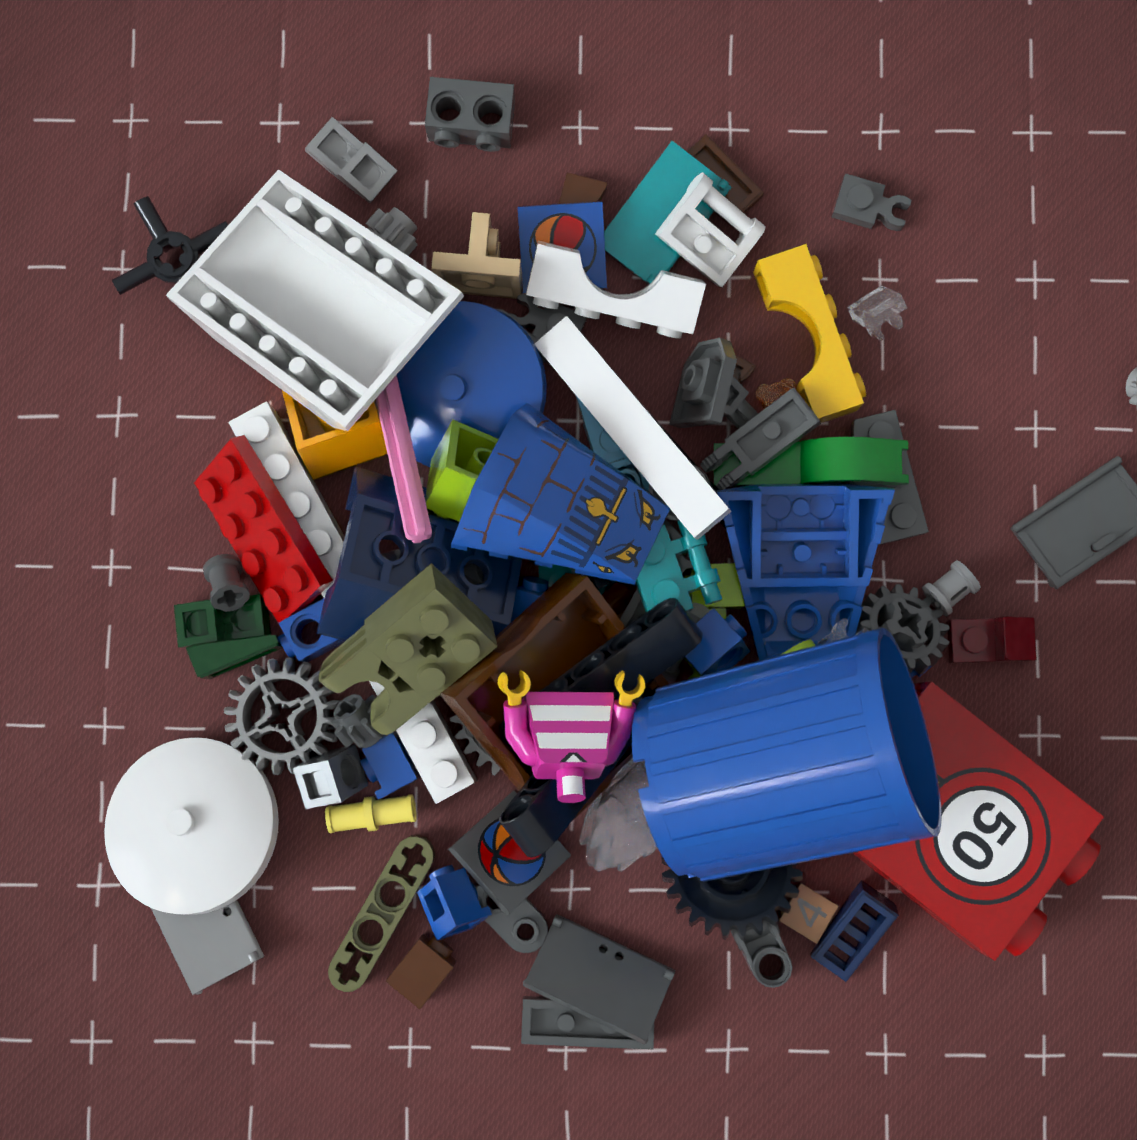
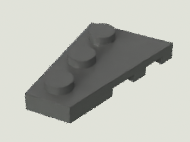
[849,410,929,546]

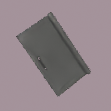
[1010,456,1137,590]
[523,914,676,1044]

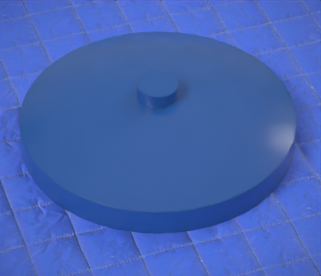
[397,301,547,467]

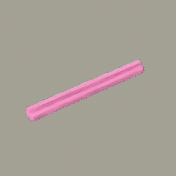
[376,375,432,543]

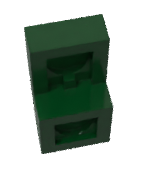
[174,594,271,648]

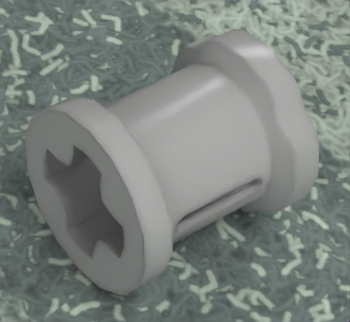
[922,560,981,616]

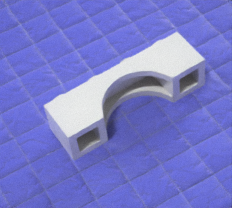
[526,240,706,339]

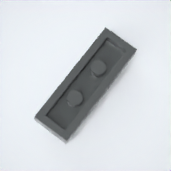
[521,996,654,1050]

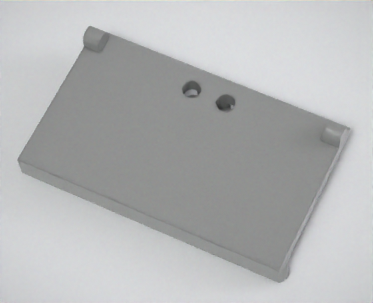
[150,900,265,995]

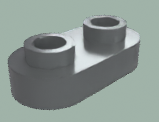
[476,885,548,953]

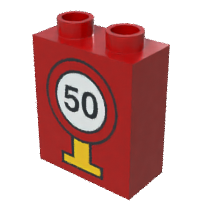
[853,681,1104,961]

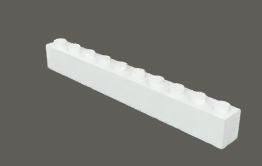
[229,401,478,804]

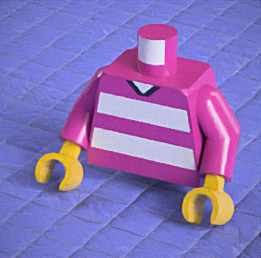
[498,670,645,803]

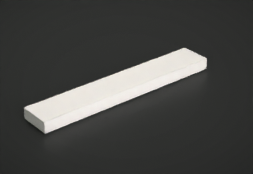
[534,316,731,540]

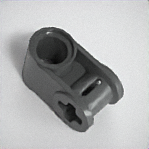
[731,920,792,988]

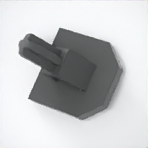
[669,338,758,429]

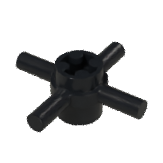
[112,196,228,295]

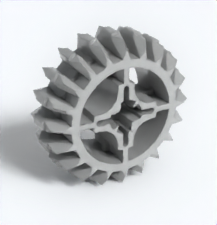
[224,658,341,775]

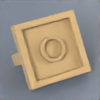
[431,212,523,299]

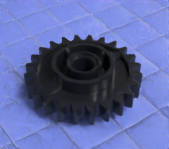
[661,857,803,940]

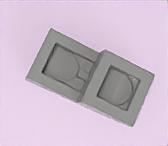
[305,117,398,203]

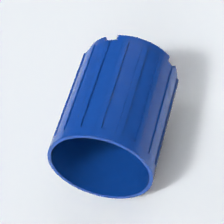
[632,628,942,882]

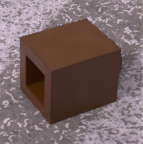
[385,934,456,1009]

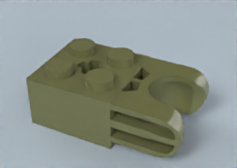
[319,563,498,736]

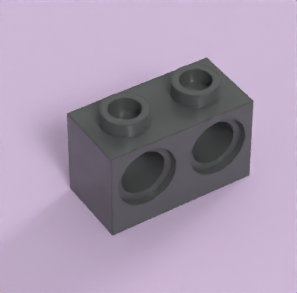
[425,77,515,152]

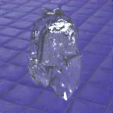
[579,759,658,872]

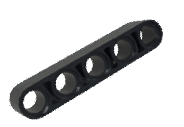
[499,598,703,739]
[499,689,649,858]

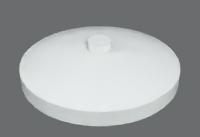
[104,738,279,915]

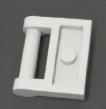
[655,172,765,287]

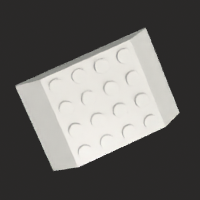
[166,170,464,431]

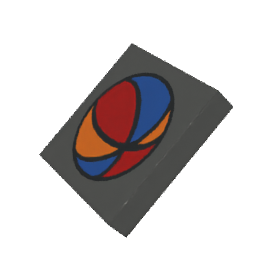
[448,790,571,916]

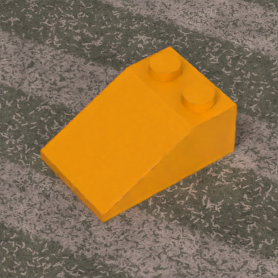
[282,390,387,480]

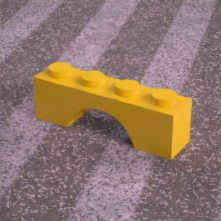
[753,244,866,423]

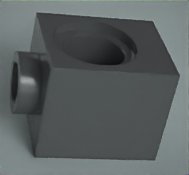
[293,744,368,809]

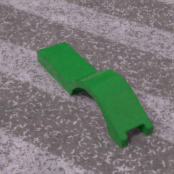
[714,437,909,487]

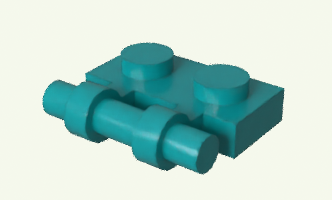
[636,520,722,612]

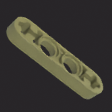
[328,835,435,992]

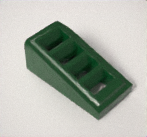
[186,634,283,680]

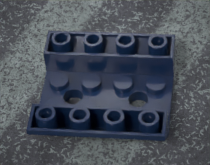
[317,467,523,641]

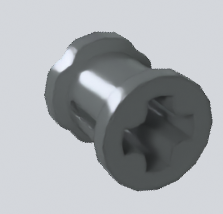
[203,554,250,612]

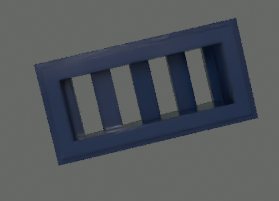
[810,880,899,982]

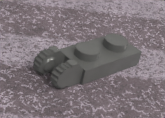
[700,388,821,490]

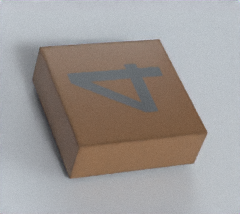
[778,882,838,944]

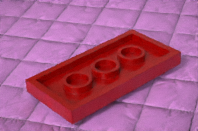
[194,435,333,624]

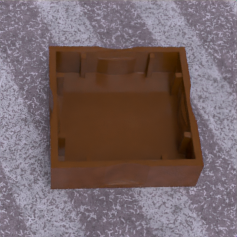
[440,573,670,821]

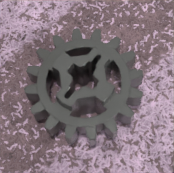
[855,584,950,675]

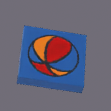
[517,201,607,293]

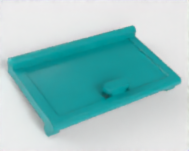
[604,141,732,284]

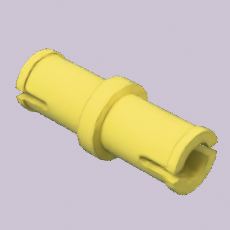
[325,794,417,834]

